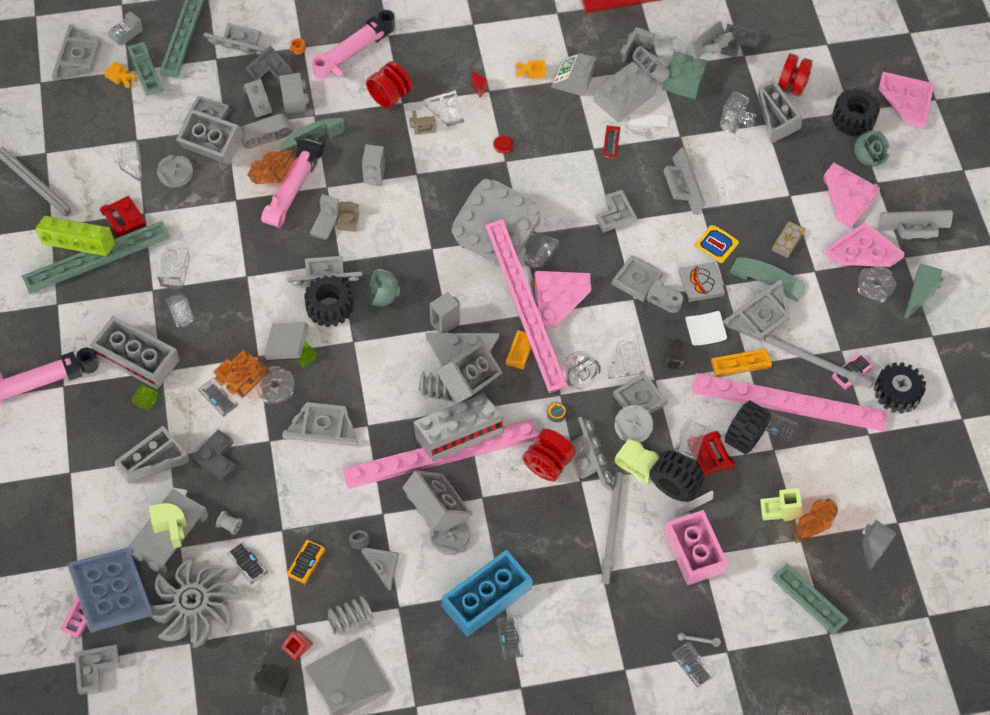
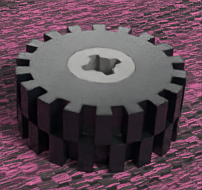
[874,362,926,414]

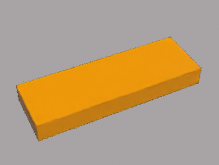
[711,348,772,377]

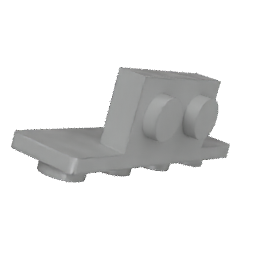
[689,21,734,60]
[203,23,266,56]
[663,148,706,215]
[878,210,953,240]
[287,256,363,286]
[570,416,613,490]

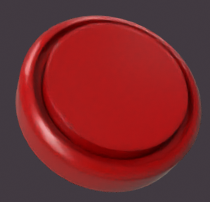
[493,135,514,154]

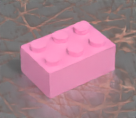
[664,510,728,586]

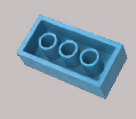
[441,550,533,637]

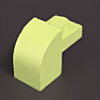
[761,488,803,522]
[149,503,187,548]

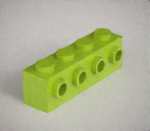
[36,216,115,256]

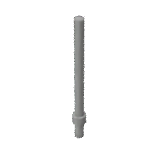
[765,335,873,388]
[601,472,623,584]

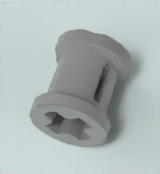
[216,511,242,535]

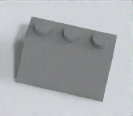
[402,470,473,531]

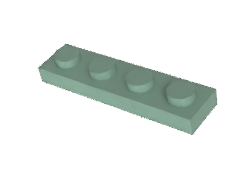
[772,563,849,636]

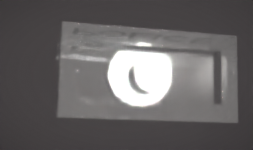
[674,419,706,462]

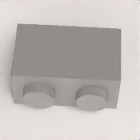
[279,73,309,114]
[362,144,385,185]
[430,292,460,333]

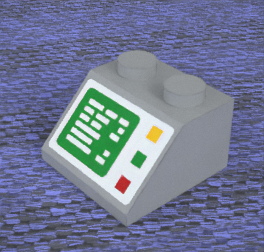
[551,53,596,97]

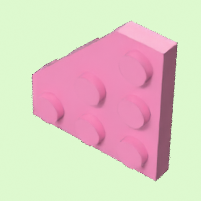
[879,72,934,128]
[823,162,880,228]
[824,222,905,267]
[534,271,591,327]

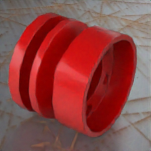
[366,61,413,109]
[522,429,575,482]

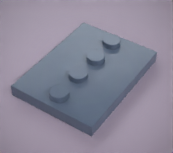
[68,547,152,633]

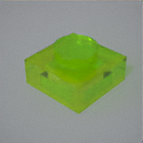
[294,341,318,368]
[131,384,159,411]

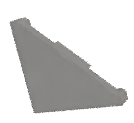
[361,547,399,590]

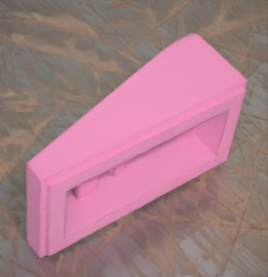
[60,596,87,639]

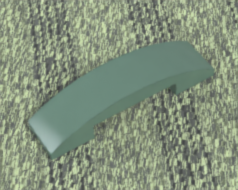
[128,42,163,96]
[280,118,345,161]
[730,257,806,302]

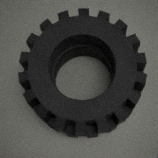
[832,89,880,137]
[304,275,353,327]
[724,400,771,455]
[649,450,705,502]

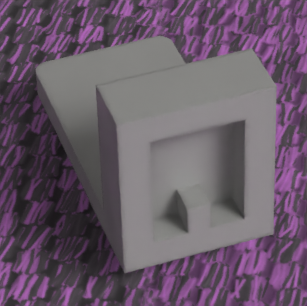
[620,27,655,63]
[242,79,272,118]
[310,194,340,240]

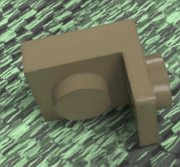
[409,110,436,135]
[337,202,359,232]

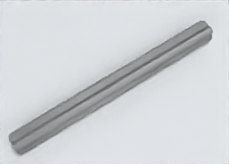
[0,147,72,216]

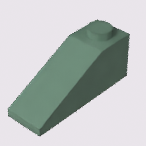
[904,263,943,319]

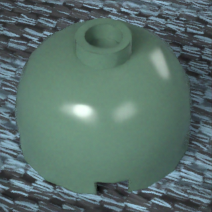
[854,130,890,166]
[368,269,400,307]

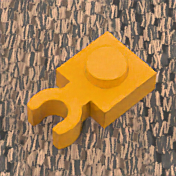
[515,60,546,79]
[104,61,136,88]

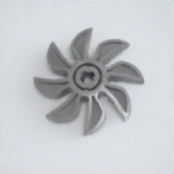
[150,558,241,649]

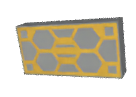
[772,221,805,258]

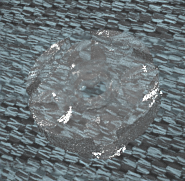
[857,266,896,302]
[255,366,295,404]

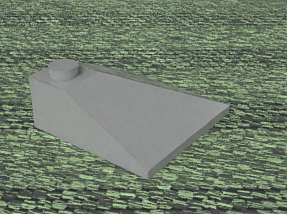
[305,638,390,715]

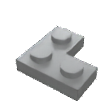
[596,190,637,233]
[74,645,120,695]

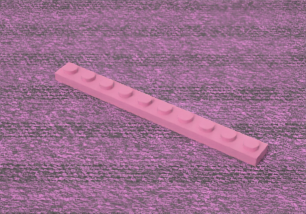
[485,219,567,394]
[692,373,887,432]
[343,420,538,489]

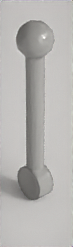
[677,632,721,647]

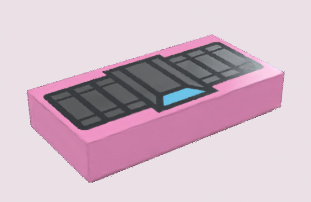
[832,353,873,390]

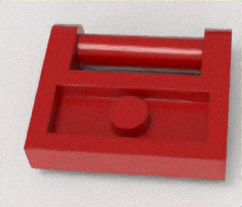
[100,195,147,238]
[687,431,736,477]

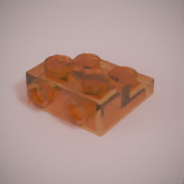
[247,150,296,184]
[213,350,270,398]
[792,498,838,544]

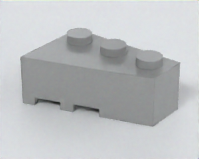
[758,79,802,144]
[115,426,189,484]

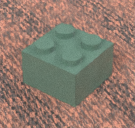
[662,51,708,99]

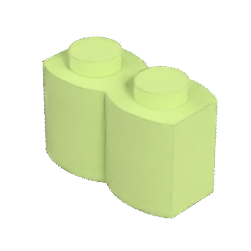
[614,439,659,483]

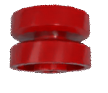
[778,53,813,97]

